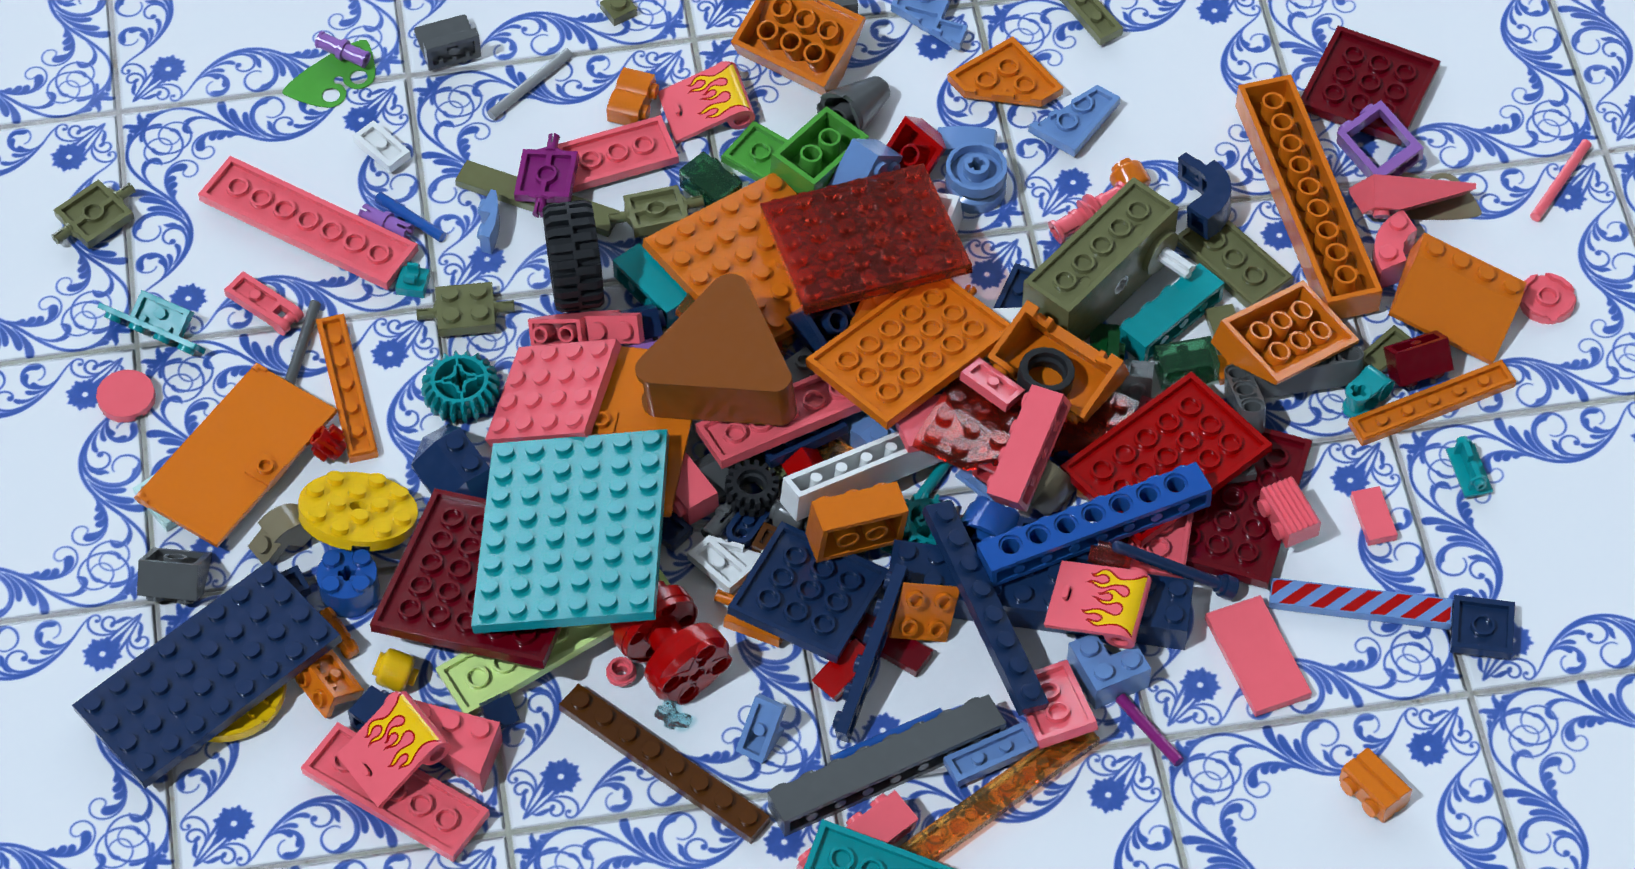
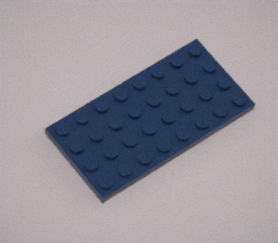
[72,560,342,789]

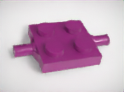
[514,133,579,218]

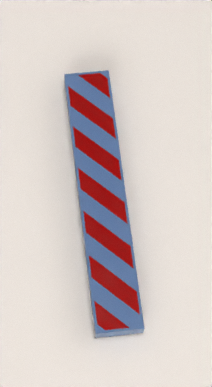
[1268,578,1453,630]

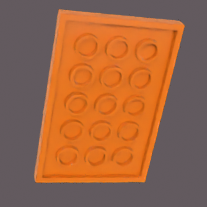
[806,266,1010,430]

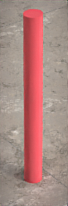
[1530,139,1592,222]

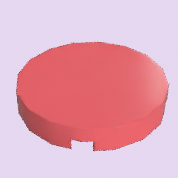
[1519,273,1576,324]
[96,370,156,422]

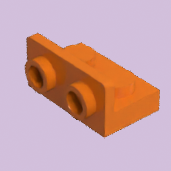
[294,649,364,718]

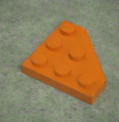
[947,36,1064,107]

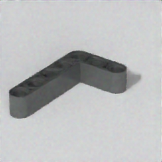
[1224,346,1364,434]

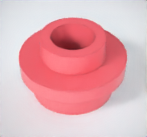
[606,657,637,687]

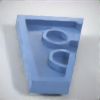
[1028,85,1120,157]

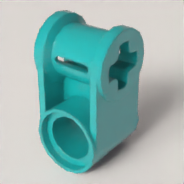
[1342,365,1395,418]

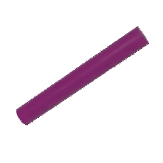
[1115,693,1184,766]

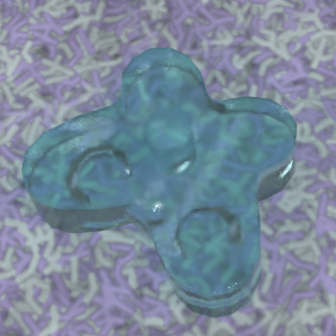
[654,701,693,730]

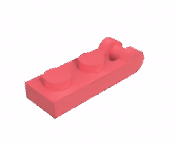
[224,271,304,336]

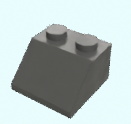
[137,547,212,604]

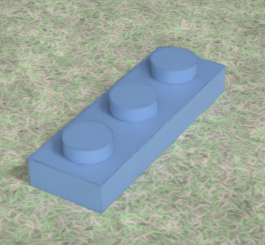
[943,721,1040,788]

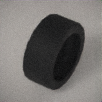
[1017,347,1075,397]

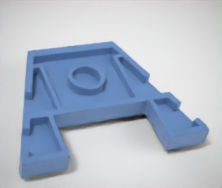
[891,0,968,50]

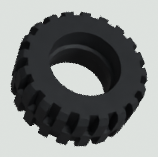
[542,199,605,313]

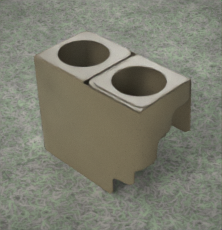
[1030,459,1077,516]

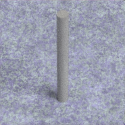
[487,48,573,120]

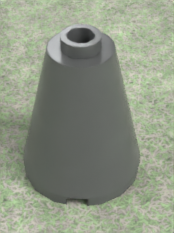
[816,76,890,131]

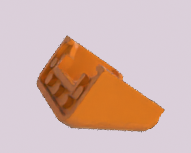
[987,300,1129,425]

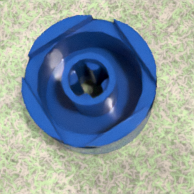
[961,496,1020,554]
[316,548,380,618]

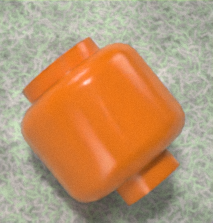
[1109,158,1151,187]

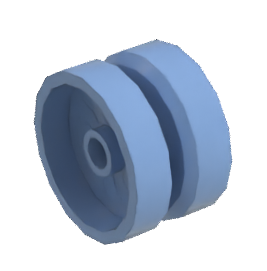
[945,142,1007,214]

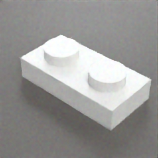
[352,120,411,173]

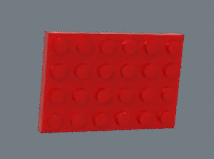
[1060,371,1273,548]

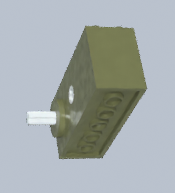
[1022,177,1196,341]

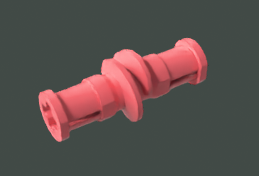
[1048,181,1125,244]

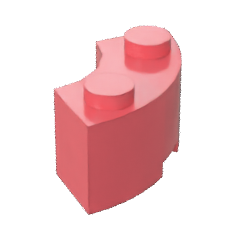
[1371,210,1417,289]

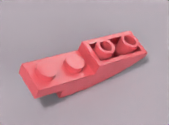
[528,310,645,346]

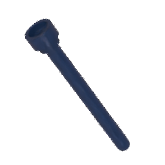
[1112,541,1239,600]

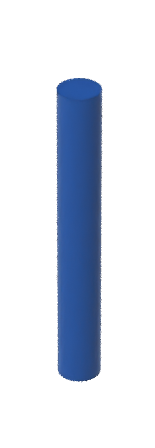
[375,192,446,242]

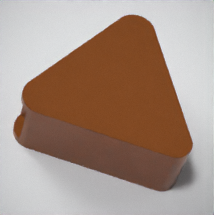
[635,274,797,426]

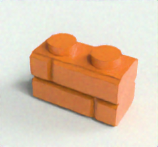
[1339,748,1412,823]

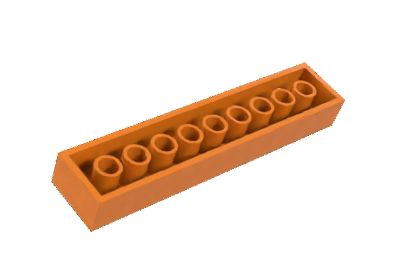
[1235,74,1383,319]

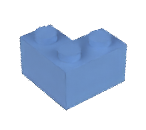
[827,138,903,204]
[1067,634,1151,710]

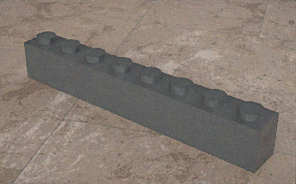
[767,694,1006,837]

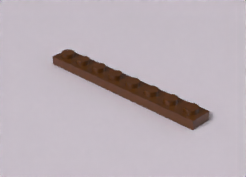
[559,683,770,844]

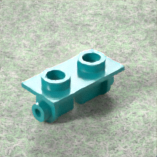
[1446,436,1493,498]

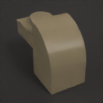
[248,503,312,565]

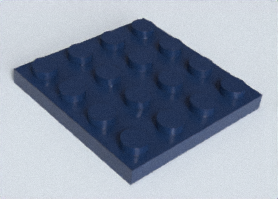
[727,521,889,664]

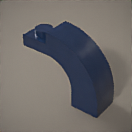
[1178,152,1232,240]

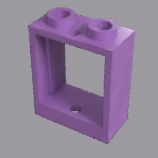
[1337,100,1424,178]

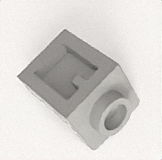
[1121,359,1154,403]

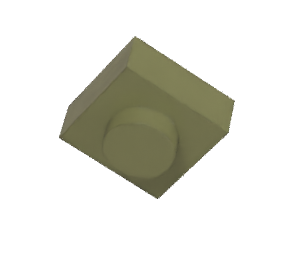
[600,0,637,26]

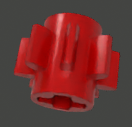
[310,424,347,462]

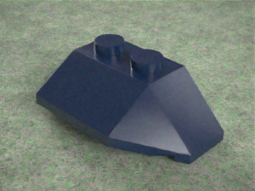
[411,424,490,499]

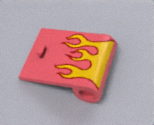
[658,61,755,144]
[1044,560,1152,649]
[336,691,450,808]

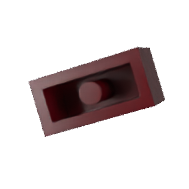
[1383,330,1454,387]

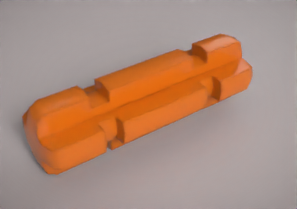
[319,607,359,659]

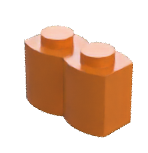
[606,67,659,125]

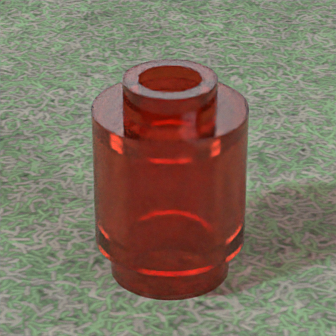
[1087,540,1132,569]

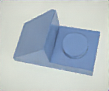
[735,693,787,764]

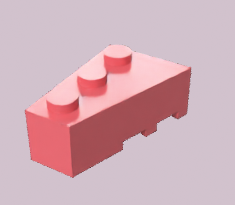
[414,700,503,793]

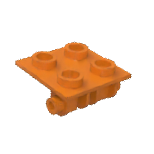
[889,582,959,642]

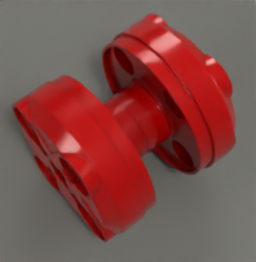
[610,580,733,705]

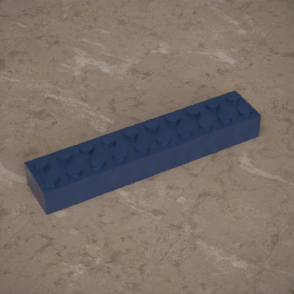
[885,539,1194,650]

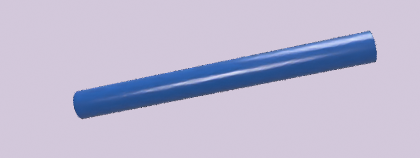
[830,708,943,761]

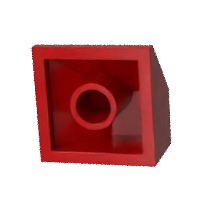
[887,116,947,189]

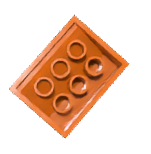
[731,0,866,95]
[1388,232,1527,364]
[1211,280,1359,385]

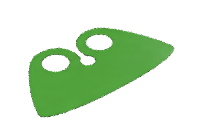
[282,40,375,108]

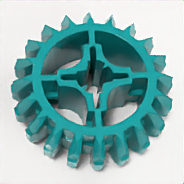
[421,350,500,424]

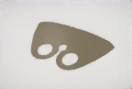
[1390,172,1482,220]

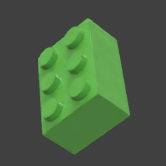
[770,106,869,205]

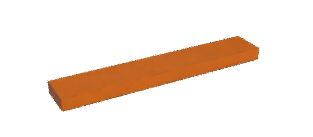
[316,313,378,463]
[1348,360,1516,446]

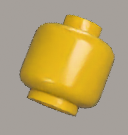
[372,648,419,692]

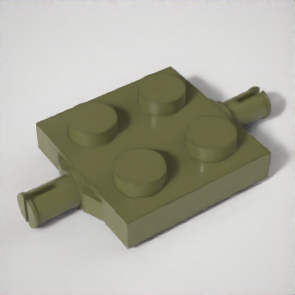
[51,179,136,249]
[608,185,704,238]
[416,282,515,337]

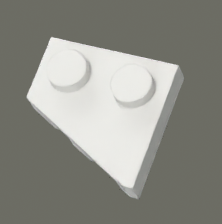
[687,535,763,594]

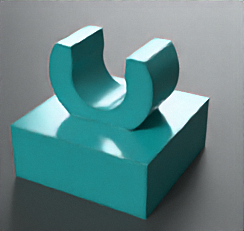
[395,262,430,298]

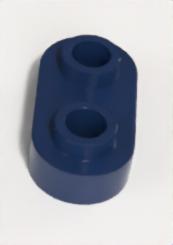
[726,509,771,549]

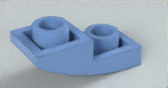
[937,126,997,156]
[477,189,500,254]

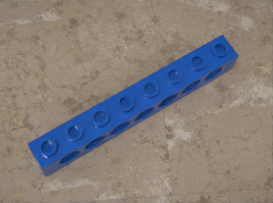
[977,462,1212,587]

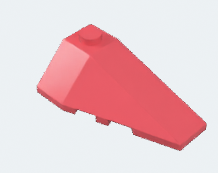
[1349,174,1476,219]

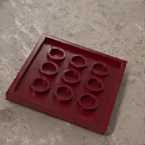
[1301,25,1441,146]

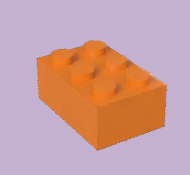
[805,481,909,563]

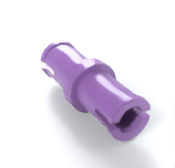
[314,31,371,68]
[358,204,415,240]

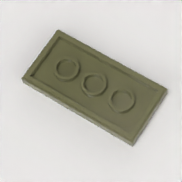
[1177,220,1294,308]

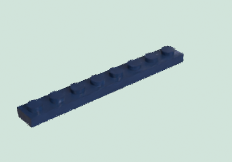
[922,500,1049,716]

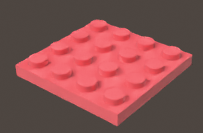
[485,339,622,447]

